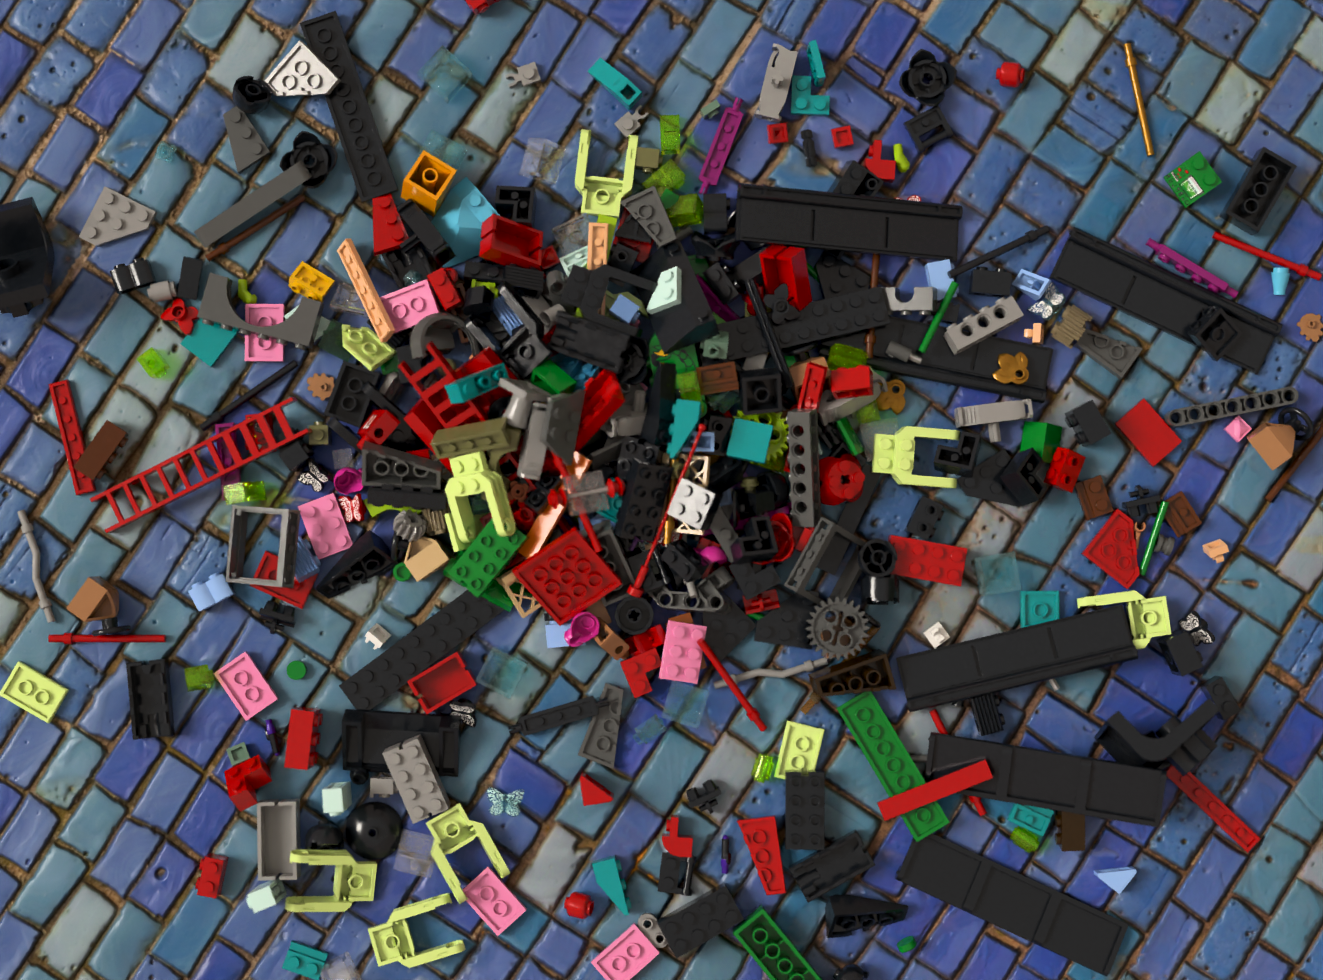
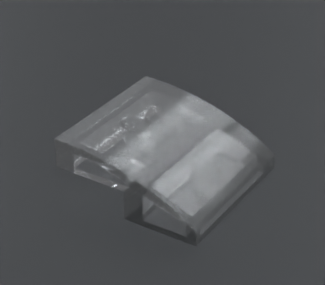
[860,417,899,462]
[393,829,435,878]

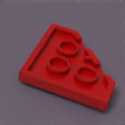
[1081,509,1140,589]

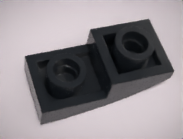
[177,256,203,300]
[524,470,562,515]

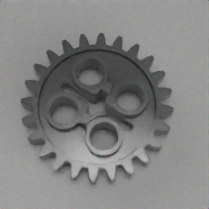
[805,596,870,660]

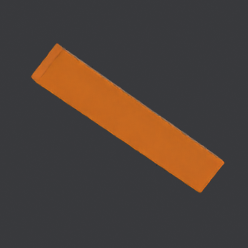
[518,451,592,558]

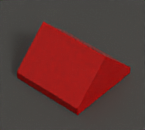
[579,771,614,806]

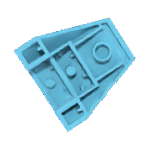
[431,177,500,268]

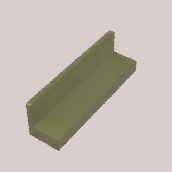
[430,417,511,459]

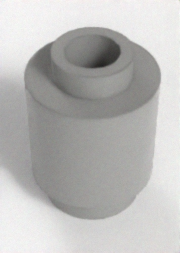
[147,280,177,303]

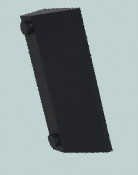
[631,240,719,355]
[342,709,461,777]

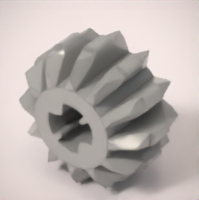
[393,509,427,542]

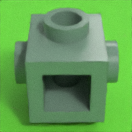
[700,331,729,359]

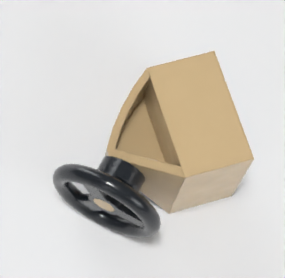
[391,531,451,582]

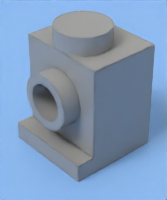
[370,776,399,798]

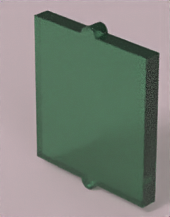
[317,319,351,362]

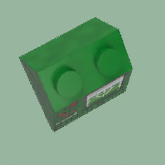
[1163,151,1222,208]

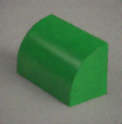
[531,360,577,396]

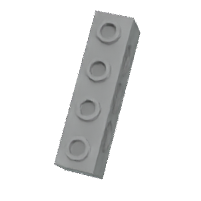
[943,296,1024,355]

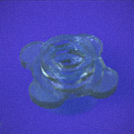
[155,141,177,163]
[403,270,422,286]

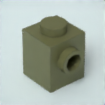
[635,147,663,174]
[309,422,332,446]

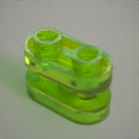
[827,344,868,371]

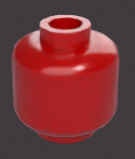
[996,62,1025,88]
[564,892,594,919]

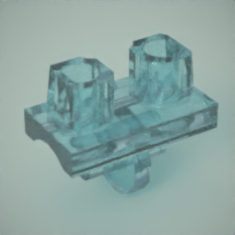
[633,714,667,745]

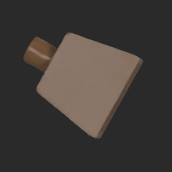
[593,617,630,660]

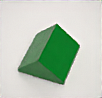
[1020,421,1062,464]

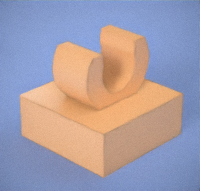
[1024,323,1044,345]
[1202,539,1229,563]

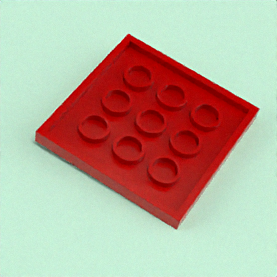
[512,527,622,626]

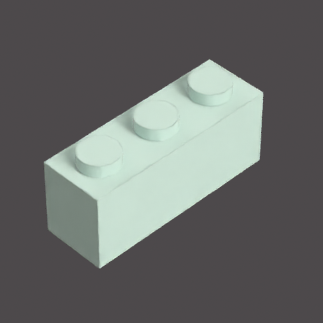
[322,781,352,816]
[246,878,287,913]

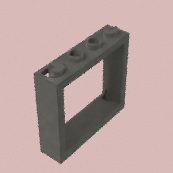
[225,505,300,588]
[784,517,866,614]

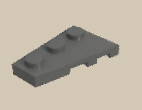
[223,106,271,174]
[620,186,678,247]
[1074,329,1143,379]

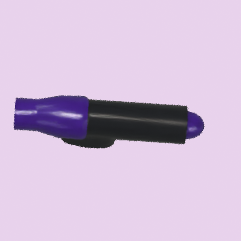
[265,719,281,756]
[721,835,731,874]

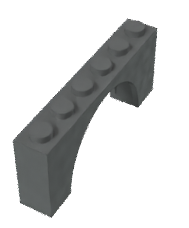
[197,273,324,351]

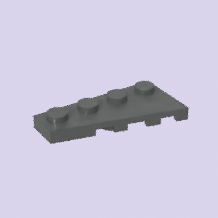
[578,683,624,769]

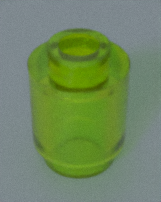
[751,753,774,783]
[1010,826,1040,853]

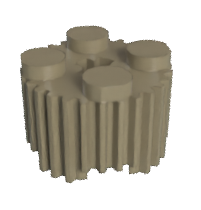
[1050,305,1093,349]
[421,504,451,537]

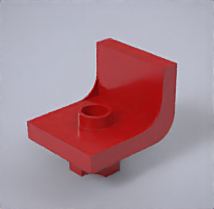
[403,346,537,476]

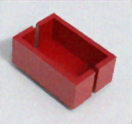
[479,214,543,268]
[759,245,812,311]
[407,651,479,715]
[284,706,323,770]

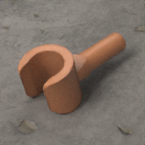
[1133,522,1146,549]

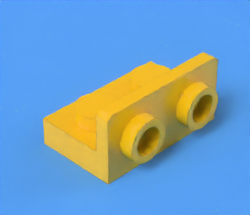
[288,261,335,303]

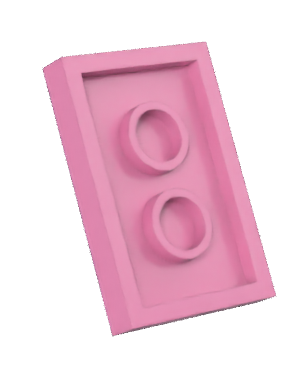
[380,279,441,334]
[245,304,285,362]
[298,493,353,560]
[659,620,707,684]
[213,651,279,721]
[462,866,527,936]
[591,923,660,980]

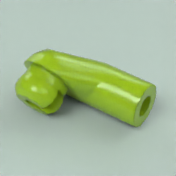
[893,144,910,173]
[238,279,257,304]

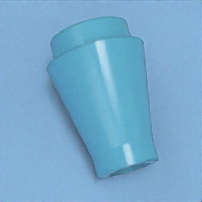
[1271,267,1291,295]

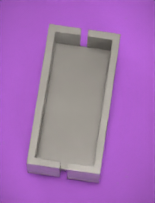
[382,734,451,824]
[257,799,301,881]

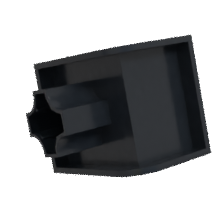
[0,197,55,318]
[1094,698,1220,777]

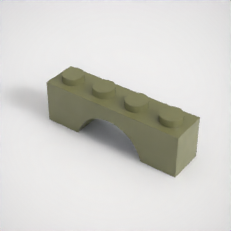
[481,424,523,501]

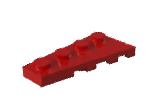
[737,815,787,895]

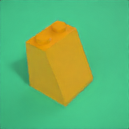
[401,150,457,217]

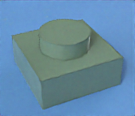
[700,99,721,120]
[226,742,251,767]

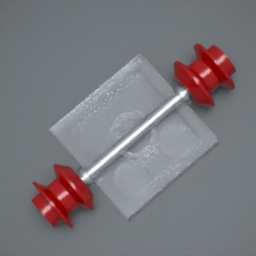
[548,470,625,516]

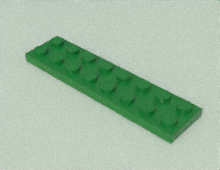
[836,691,950,842]

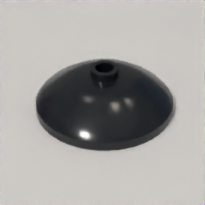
[345,801,404,860]

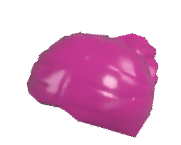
[333,467,366,495]
[693,546,728,565]
[564,612,600,647]

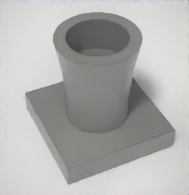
[498,377,553,429]

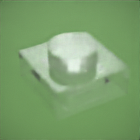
[332,448,355,470]

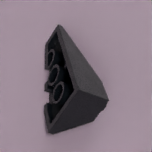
[640,362,677,445]
[316,530,399,599]

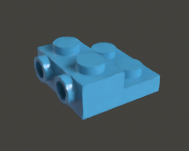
[557,357,599,392]

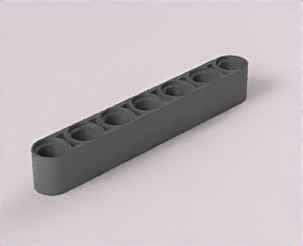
[194,160,312,248]
[1164,387,1299,427]

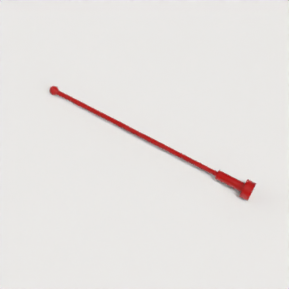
[627,424,706,598]

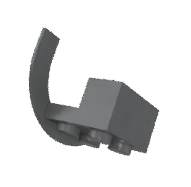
[409,313,483,359]

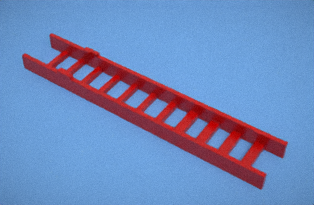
[398,341,571,533]
[90,397,312,533]

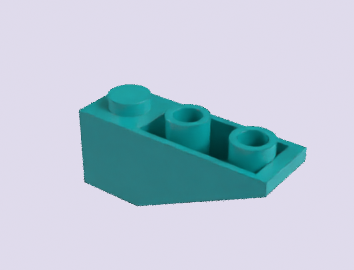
[587,58,642,110]
[445,363,509,404]
[667,399,702,460]
[592,855,632,916]

